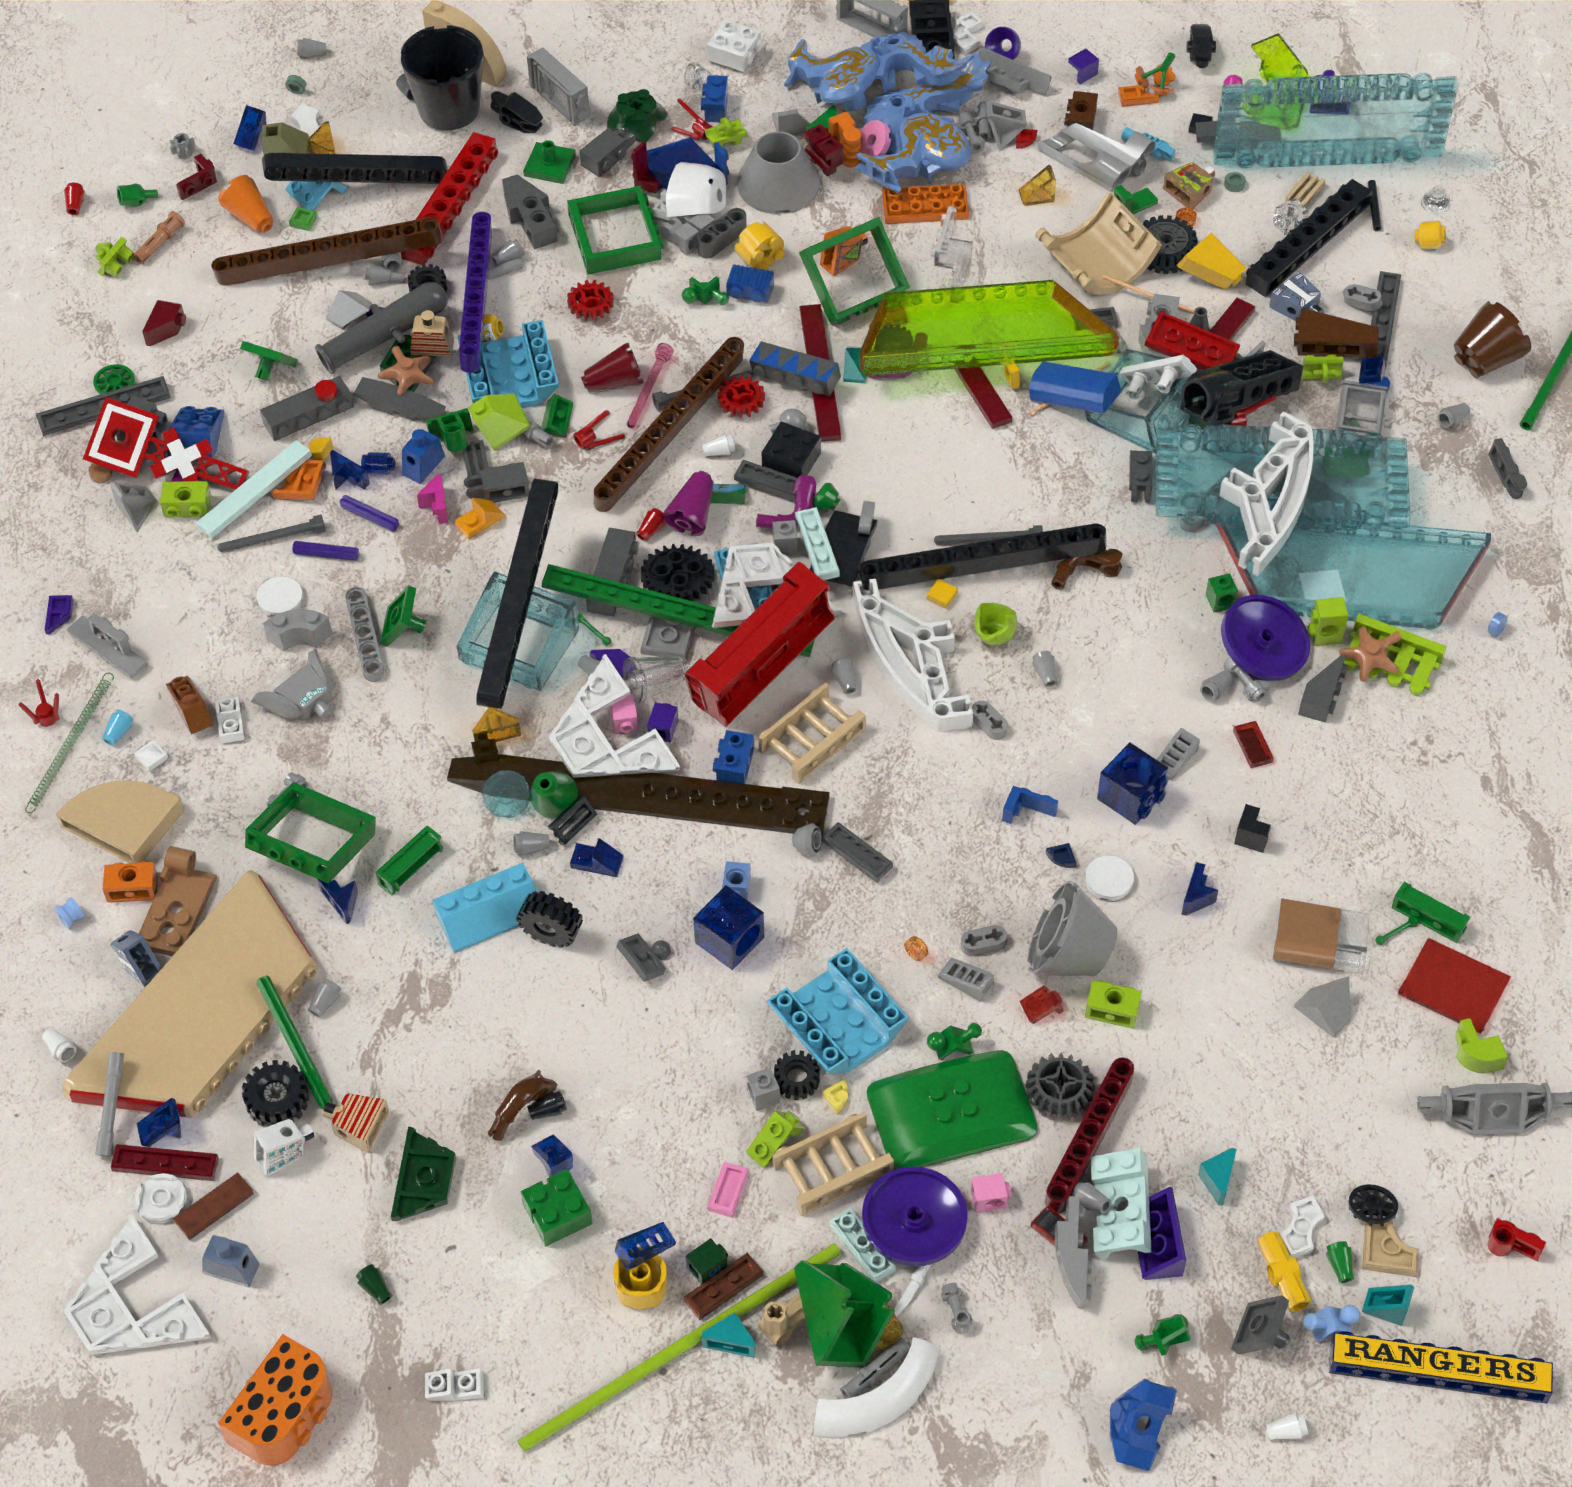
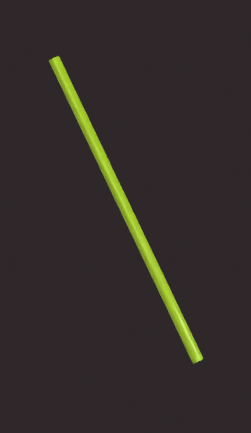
[517,1243,841,1452]

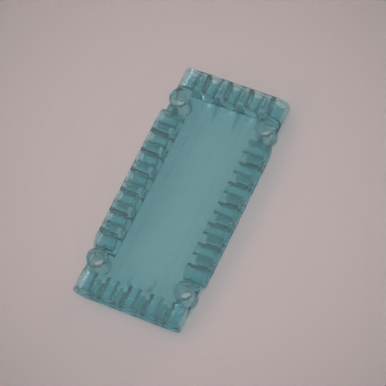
[1213,73,1458,168]
[1156,424,1410,532]

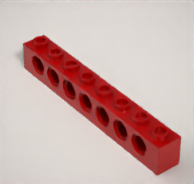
[401,132,498,265]

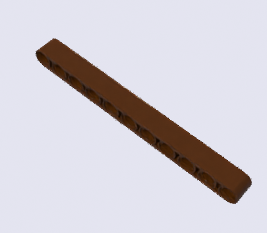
[211,217,443,285]
[593,337,744,512]

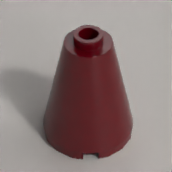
[581,342,644,392]

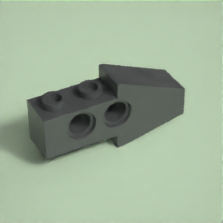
[502,174,559,249]

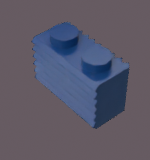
[726,264,774,302]

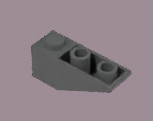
[1298,654,1348,723]

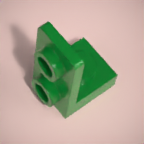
[1114,185,1158,214]

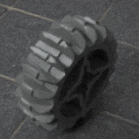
[1025,1052,1095,1120]

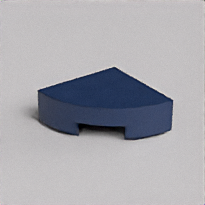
[1045,843,1076,868]

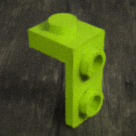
[746,1111,805,1167]

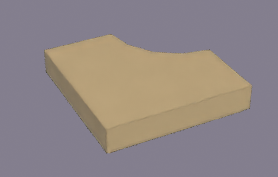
[1362,1221,1418,1277]

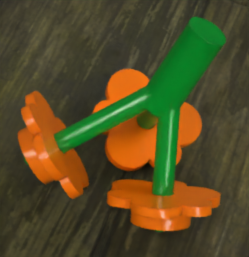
[1135,52,1176,96]

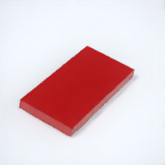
[1144,311,1241,370]

